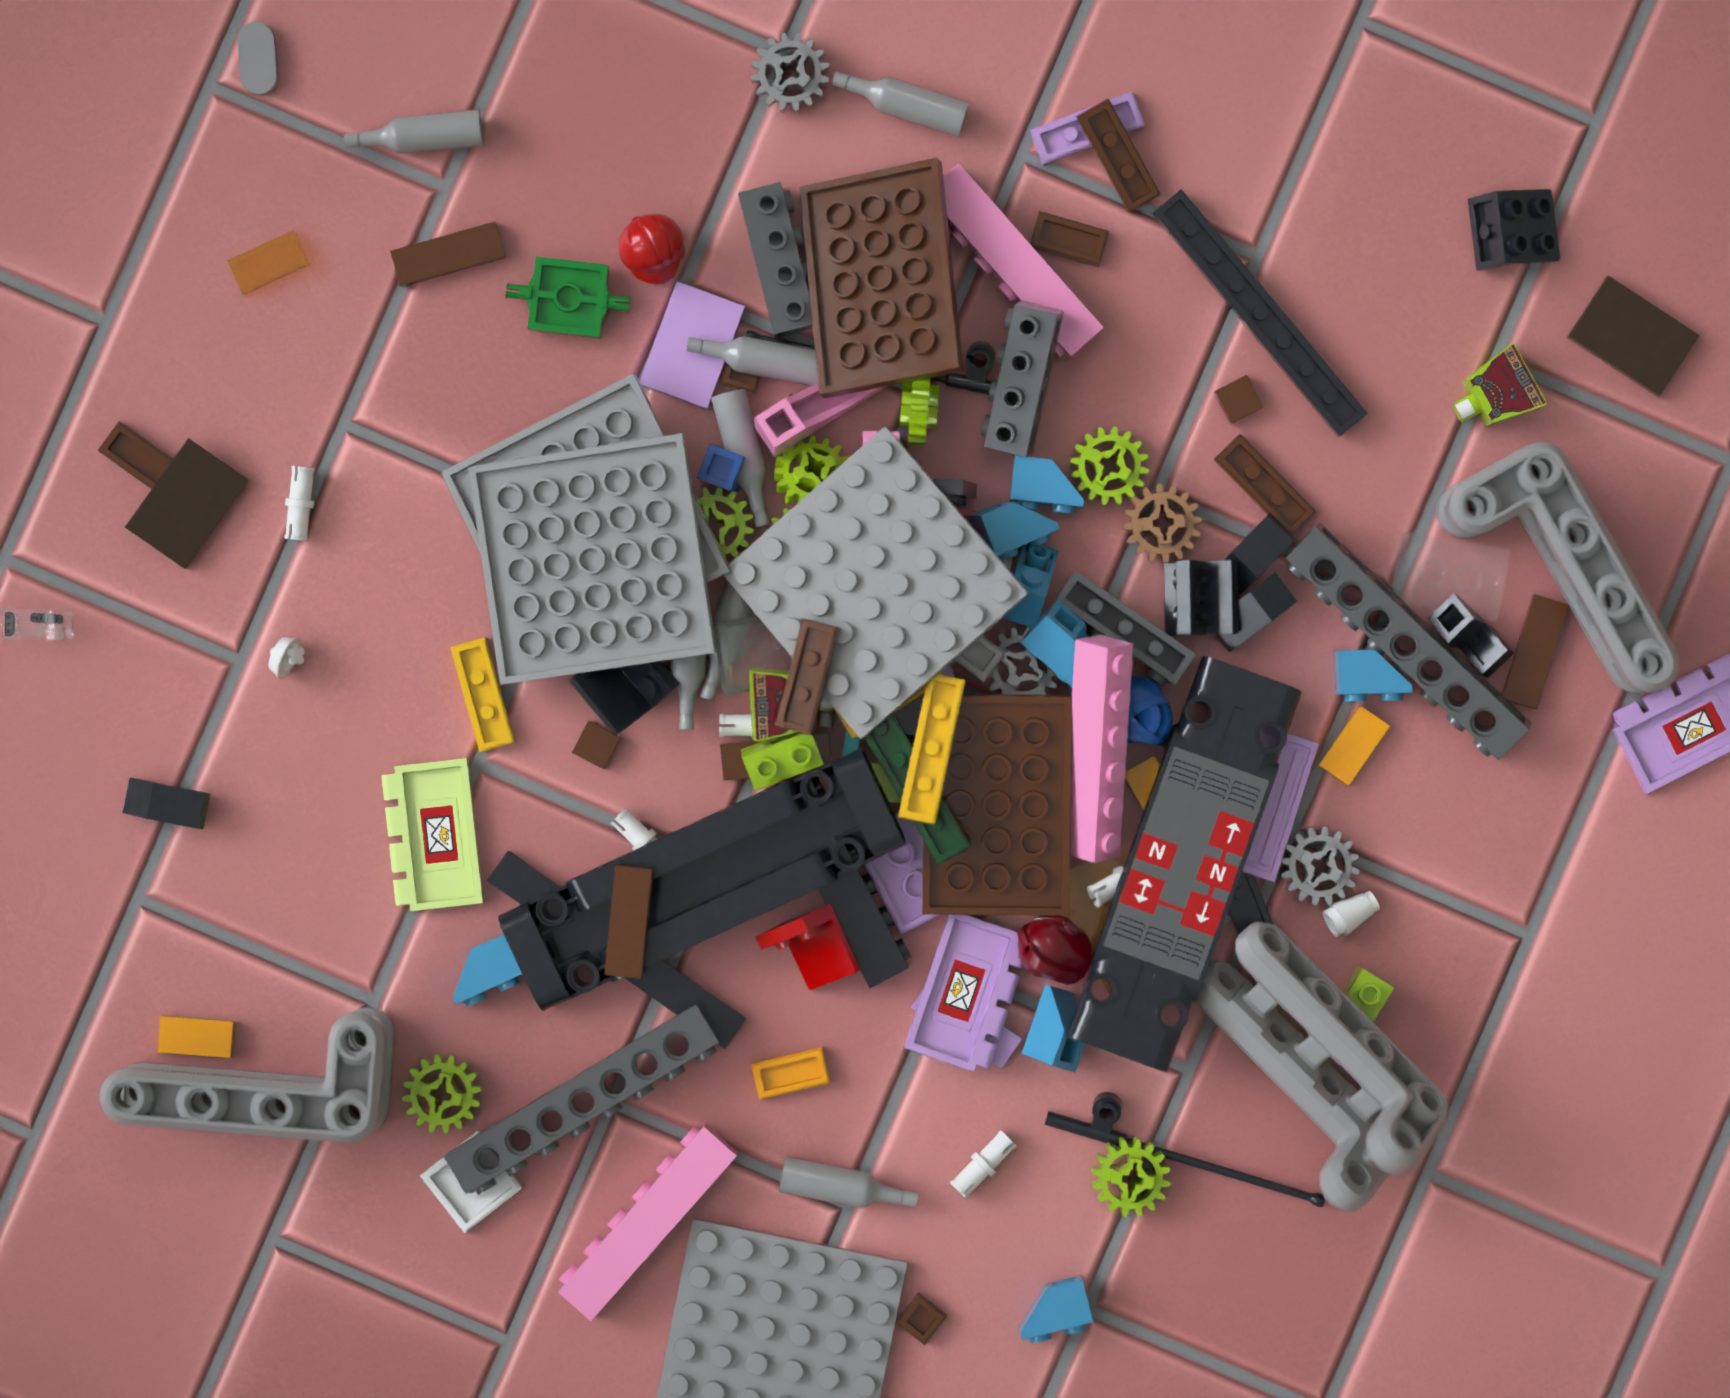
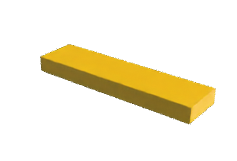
[899,674,965,825]

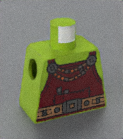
[1452,343,1547,426]
[748,667,833,741]

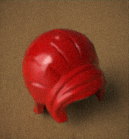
[618,214,685,285]

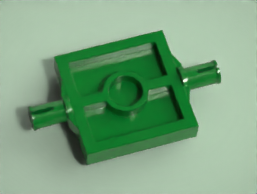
[506,257,631,339]

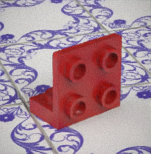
[755,903,860,990]

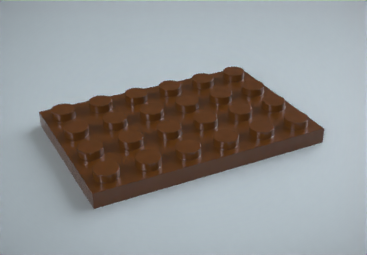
[799,158,963,398]
[922,694,1072,916]

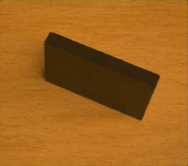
[1566,275,1700,397]
[125,438,249,569]

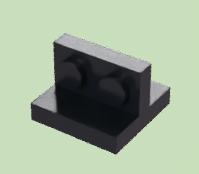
[1164,560,1238,636]

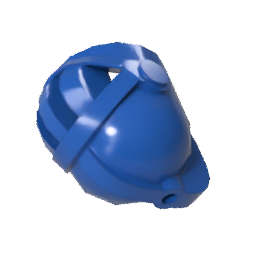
[1127,676,1173,746]

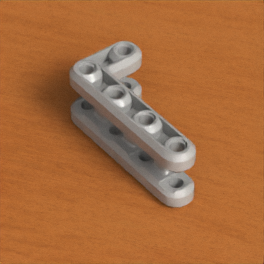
[1436,442,1679,693]
[1195,922,1448,1212]
[100,1007,395,1143]

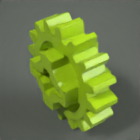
[900,378,939,446]
[1070,426,1149,506]
[773,435,849,505]
[695,486,754,560]
[402,1053,483,1134]
[1091,1136,1171,1217]

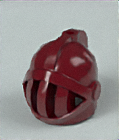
[1017,916,1092,985]

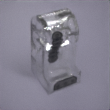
[2,607,73,642]

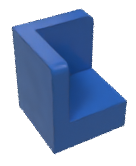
[697,444,746,492]

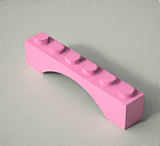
[755,330,960,457]

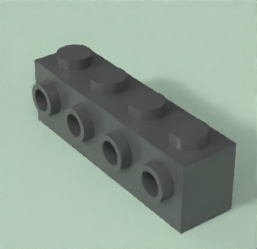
[738,182,813,338]
[981,301,1064,457]
[1053,570,1196,687]

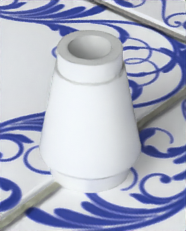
[1322,891,1380,937]

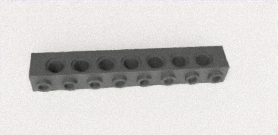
[1286,522,1531,760]
[443,1003,720,1195]

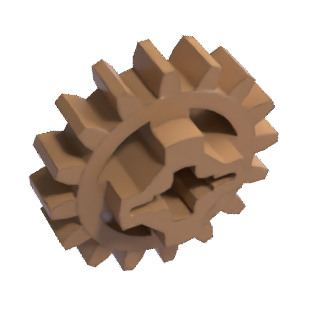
[1122,484,1202,563]

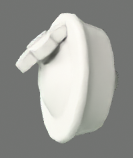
[268,637,305,679]

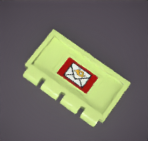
[381,758,484,911]

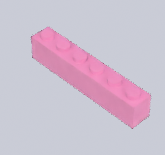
[943,163,1104,360]
[1070,635,1133,863]
[558,1124,738,1321]

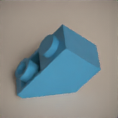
[1009,455,1084,515]
[968,502,1060,560]
[1003,543,1059,627]
[1021,599,1087,688]
[1334,650,1412,702]
[453,934,522,1007]
[1022,984,1085,1072]
[1019,1275,1093,1343]

